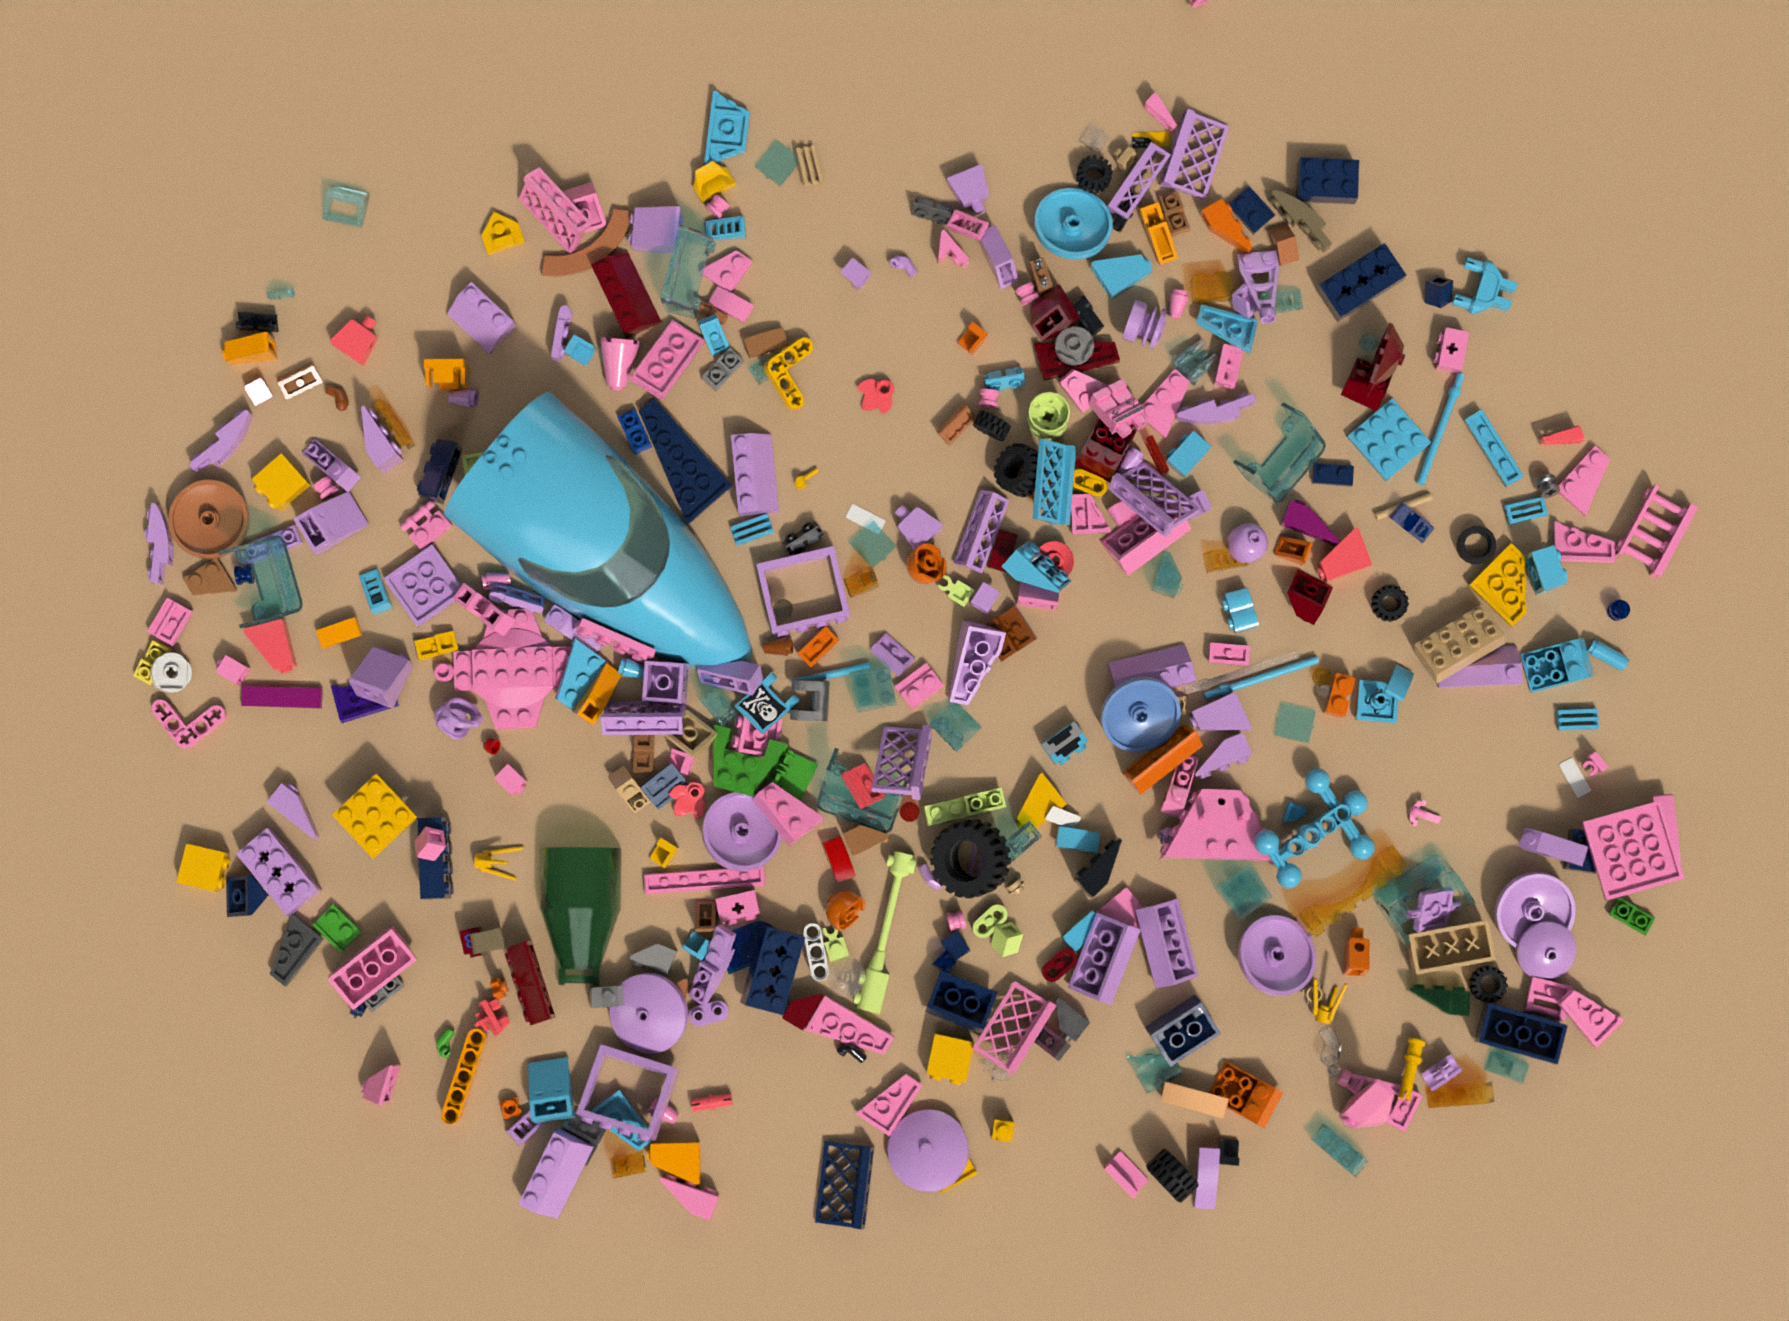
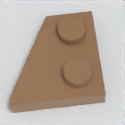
[183,558,237,596]

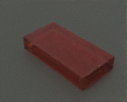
[1144,435,1169,476]

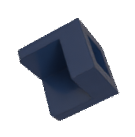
[1424,275,1453,308]
[941,931,970,961]

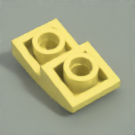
[133,639,172,685]

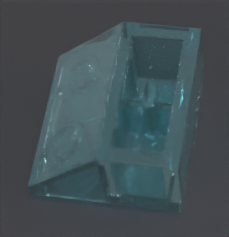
[850,666,897,713]

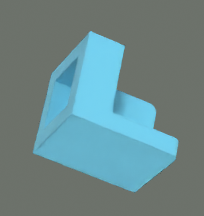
[564,334,596,366]
[682,932,711,961]

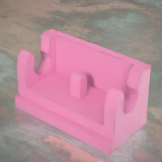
[1214,344,1243,390]

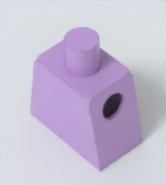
[947,164,989,215]
[895,505,943,550]

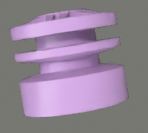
[1122,299,1167,350]

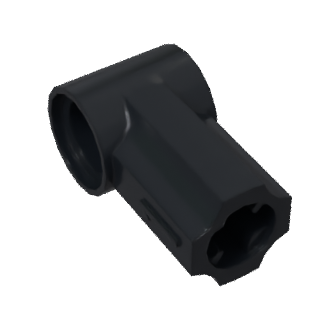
[1072,295,1104,336]

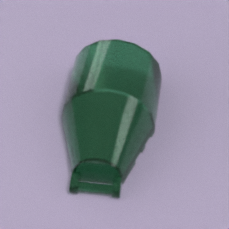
[540,847,622,986]

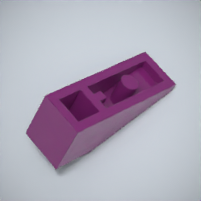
[1280,500,1340,547]

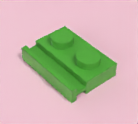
[313,904,362,953]

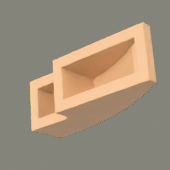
[1161,1082,1229,1119]

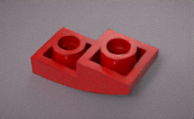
[822,836,856,883]

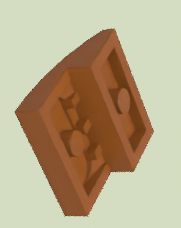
[986,606,1037,662]

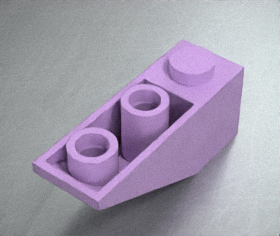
[302,439,361,492]
[1194,733,1252,779]

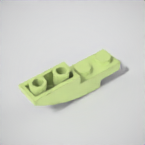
[922,787,1006,827]

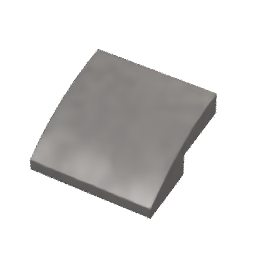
[561,1111,607,1166]

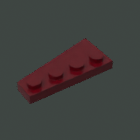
[1034,342,1120,381]

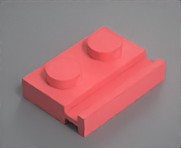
[841,763,886,810]

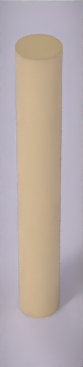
[1374,493,1433,521]

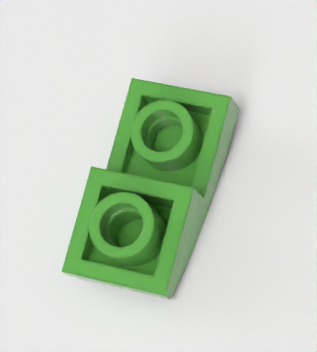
[1609,898,1655,936]

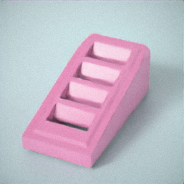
[1144,92,1177,134]
[946,209,989,241]

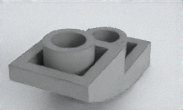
[701,348,744,392]
[364,976,404,1013]

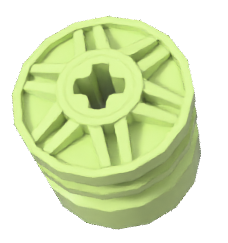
[1027,392,1070,441]

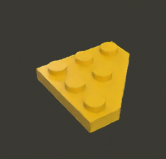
[1468,543,1527,627]

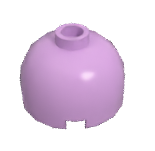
[1227,523,1268,563]

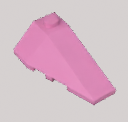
[1338,1079,1395,1129]

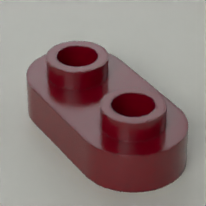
[1042,948,1077,982]

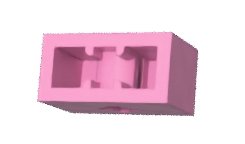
[1433,327,1469,374]
[715,890,761,926]

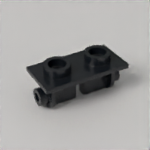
[236,311,279,334]
[782,521,824,556]

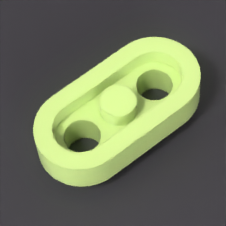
[972,905,1008,938]

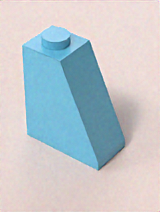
[1090,254,1152,300]

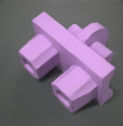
[1420,1054,1462,1091]

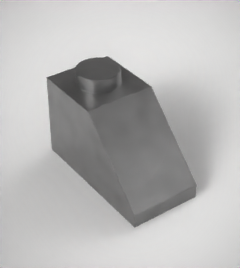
[1055,997,1090,1042]

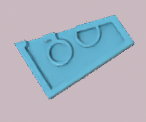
[1196,304,1258,354]
[555,638,606,710]

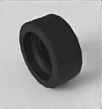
[1456,526,1496,565]

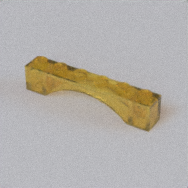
[1294,845,1407,937]

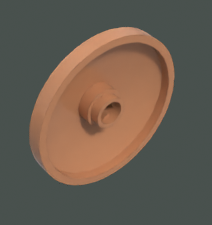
[168,480,249,559]

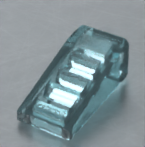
[1259,289,1303,314]

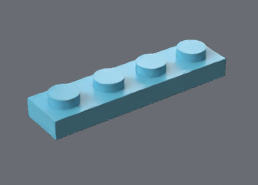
[1464,409,1524,488]

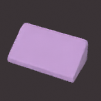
[870,633,915,676]

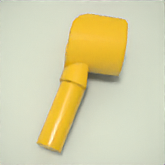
[794,468,819,490]

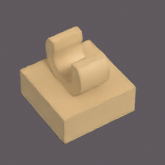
[1113,146,1138,174]

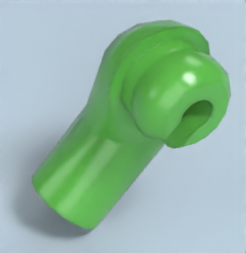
[436,1027,455,1058]

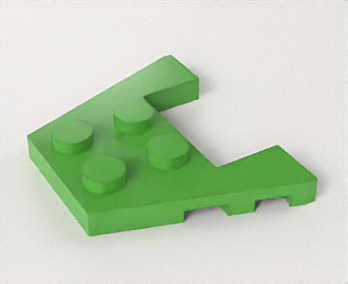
[713,724,788,797]

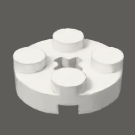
[150,653,192,693]

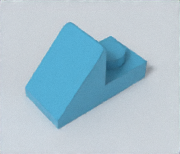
[698,314,730,356]

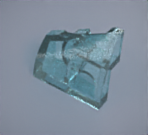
[1126,1054,1182,1094]

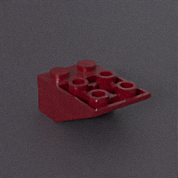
[1075,418,1137,483]

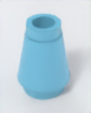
[617,657,644,679]

